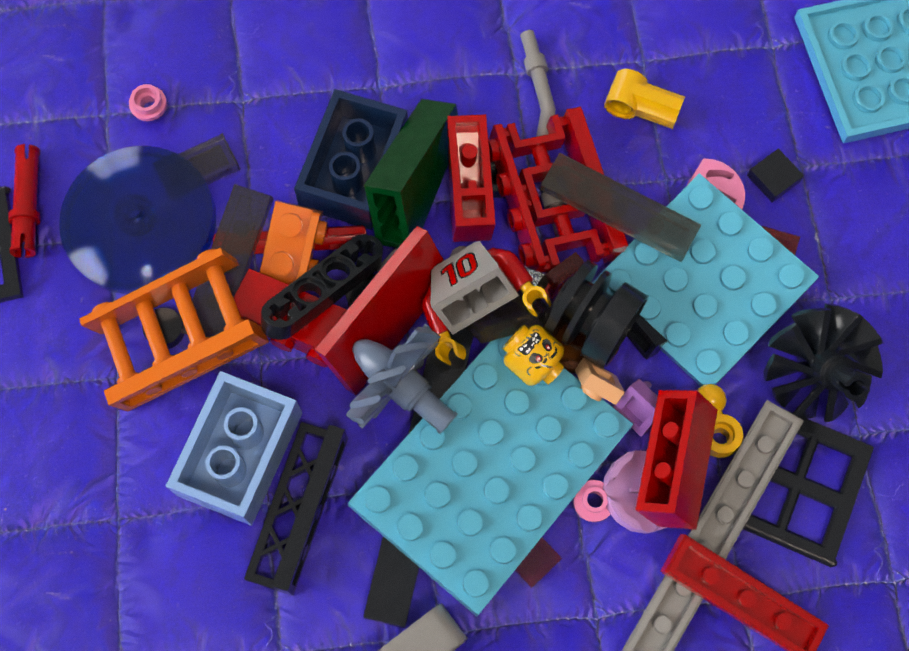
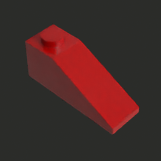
[447,114,496,242]

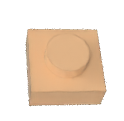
[575,357,625,405]

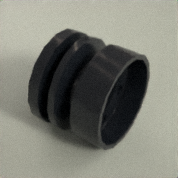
[544,260,649,369]

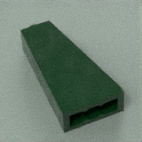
[364,99,458,249]

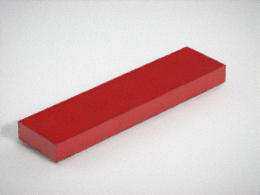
[660,534,829,651]

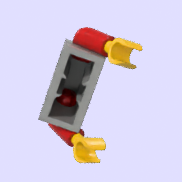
[422,241,551,366]

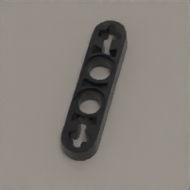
[261,234,383,340]

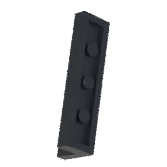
[244,422,348,596]

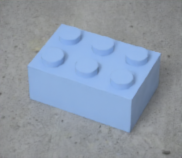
[166,371,302,526]

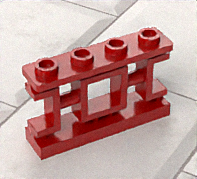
[488,107,629,278]

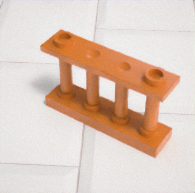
[79,247,269,412]

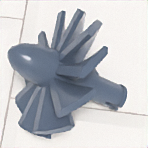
[345,324,458,434]

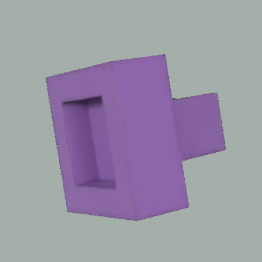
[613,379,658,437]

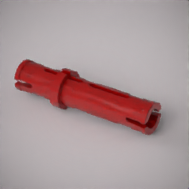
[8,144,40,258]

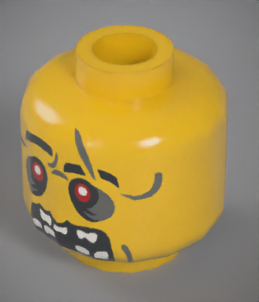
[502,325,564,386]

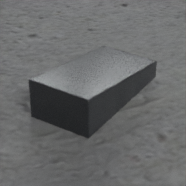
[627,315,667,360]

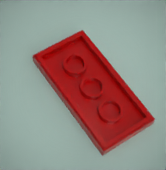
[315,226,444,395]

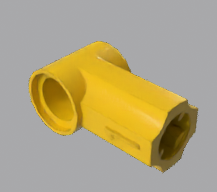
[604,69,685,129]

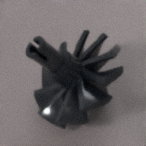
[764,303,883,422]

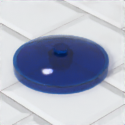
[59,146,216,294]

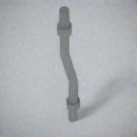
[520,30,567,237]

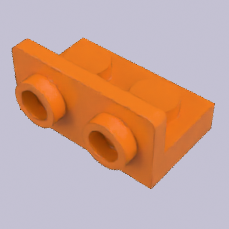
[259,200,328,285]

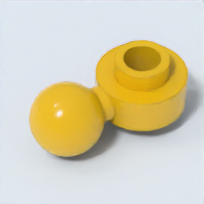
[697,384,743,458]

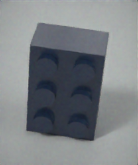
[294,89,408,230]

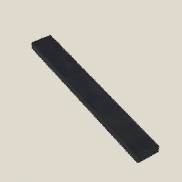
[363,320,478,628]

